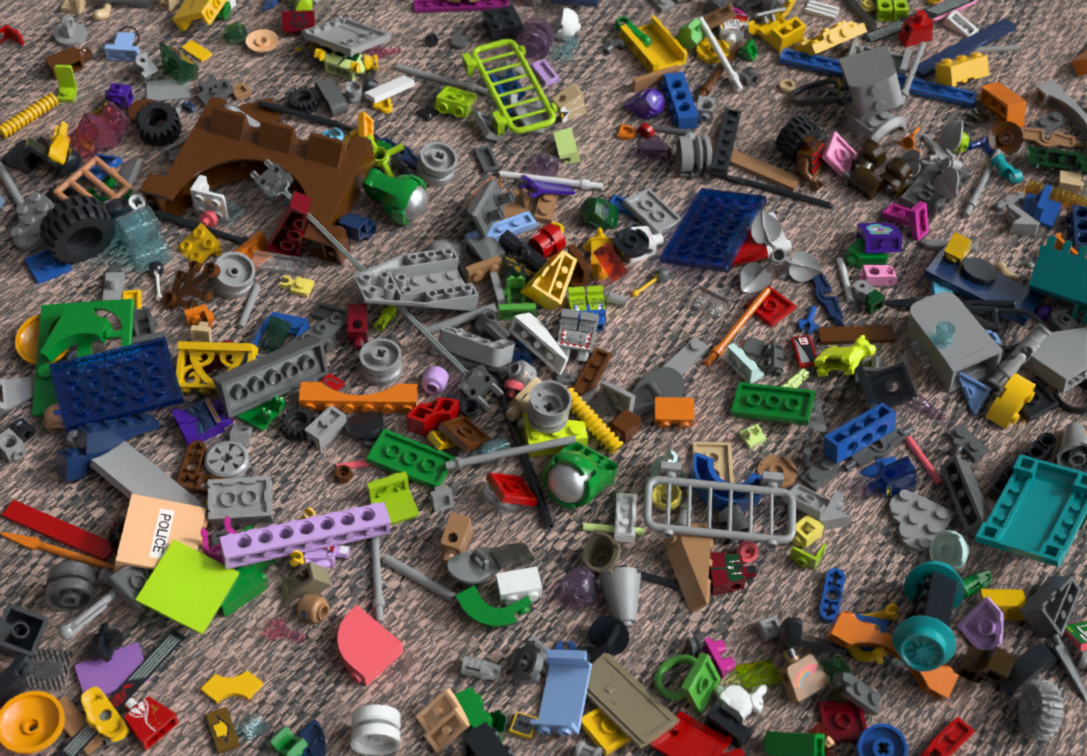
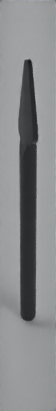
[257,100,357,131]
[711,173,833,209]
[154,210,249,246]
[884,298,1017,308]

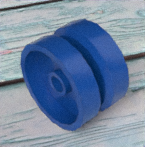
[855,723,908,756]

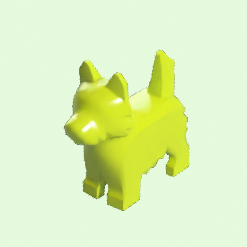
[814,335,876,377]

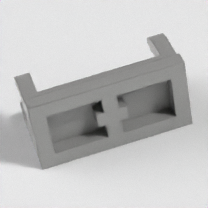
[304,405,347,451]

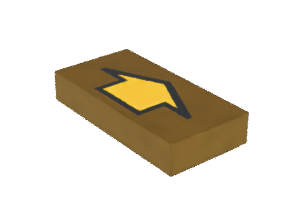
[206,706,241,755]

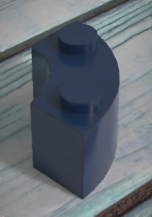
[338,213,377,242]

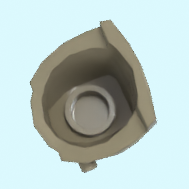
[581,529,620,576]

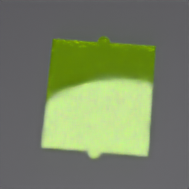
[734,659,781,688]

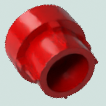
[529,223,566,258]

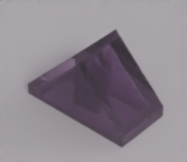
[636,135,672,162]

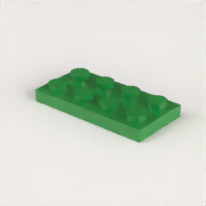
[731,382,815,425]
[366,429,456,489]

